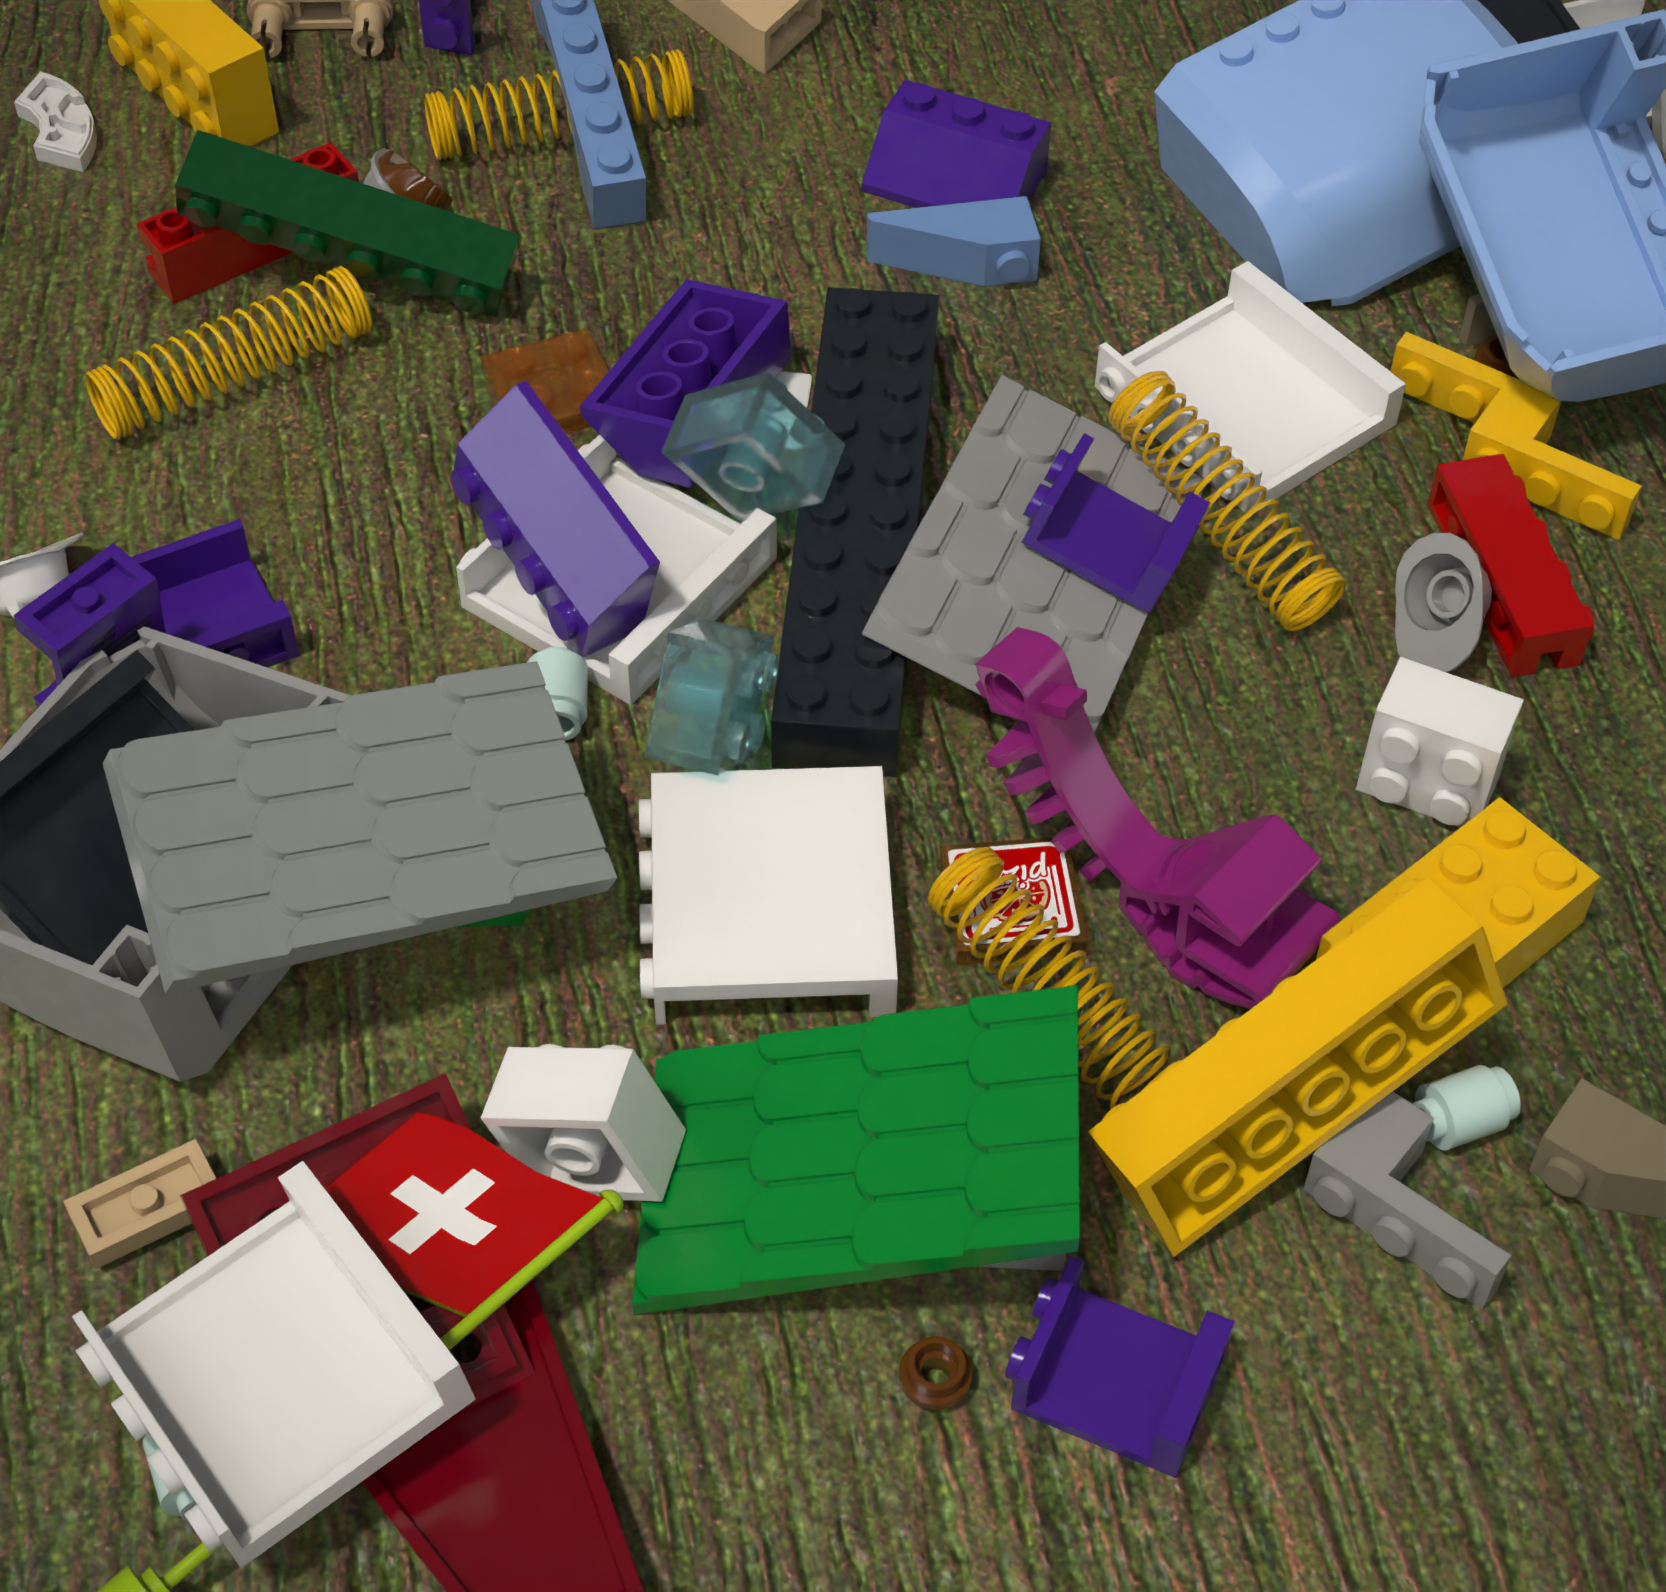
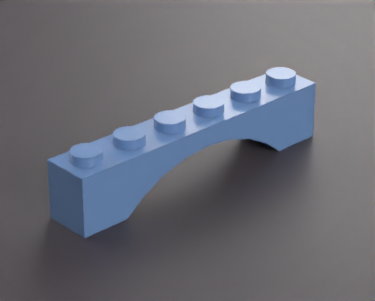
[530,0,646,229]

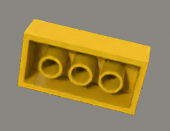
[98,0,279,147]
[1316,797,1601,988]

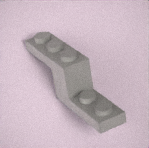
[1303,1092,1512,1309]

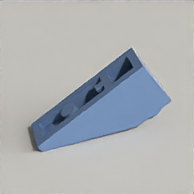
[866,196,1041,286]

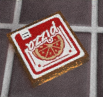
[939,837,1088,965]

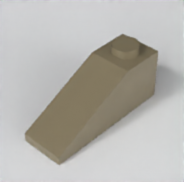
[1529,1078,1666,1219]

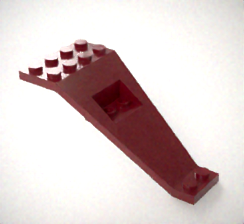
[180,1073,645,1592]

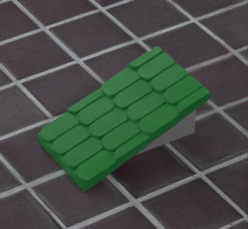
[632,985,1080,1315]

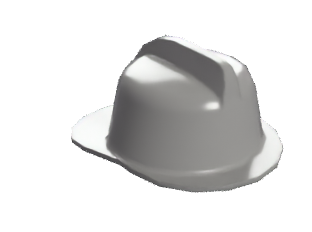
[1395,533,1492,673]

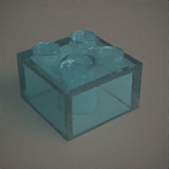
[661,372,845,521]
[645,618,778,776]

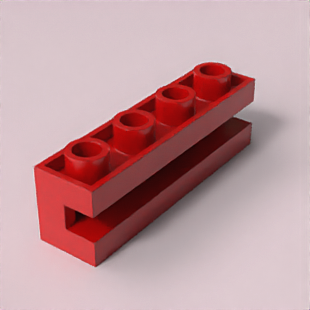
[137,142,359,304]
[1427,454,1594,678]

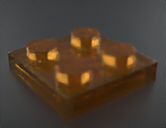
[480,328,609,434]

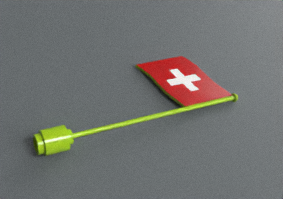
[96,1112,623,1592]

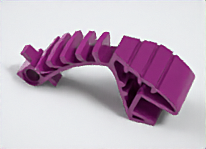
[975,627,1341,1009]

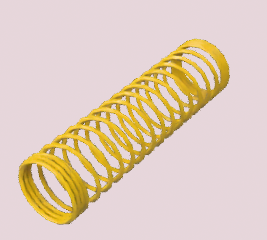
[424,48,693,161]
[85,266,372,440]
[1108,371,1346,631]
[928,847,1171,1110]

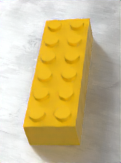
[1088,876,1508,1257]

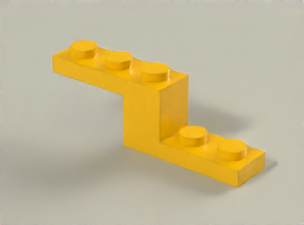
[1390,332,1642,540]

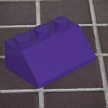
[862,79,1051,208]

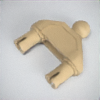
[247,0,394,58]

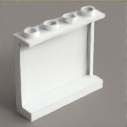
[1095,261,1406,513]
[456,435,777,705]
[639,766,898,1025]
[72,1161,476,1568]

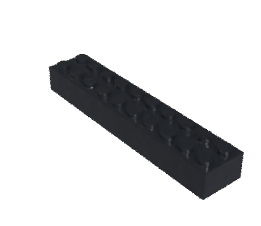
[771,287,939,777]

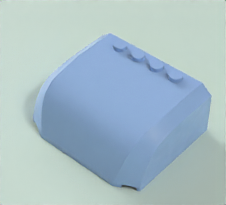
[1154,0,1518,306]
[1419,9,1666,402]

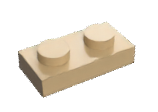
[63,1139,216,1269]

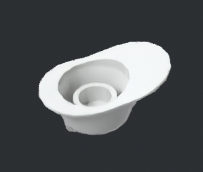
[0,533,84,618]

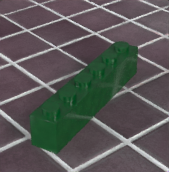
[175,130,520,317]

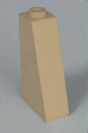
[668,0,822,74]

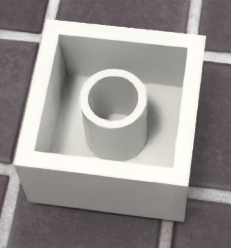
[1356,657,1524,827]
[481,1044,686,1201]

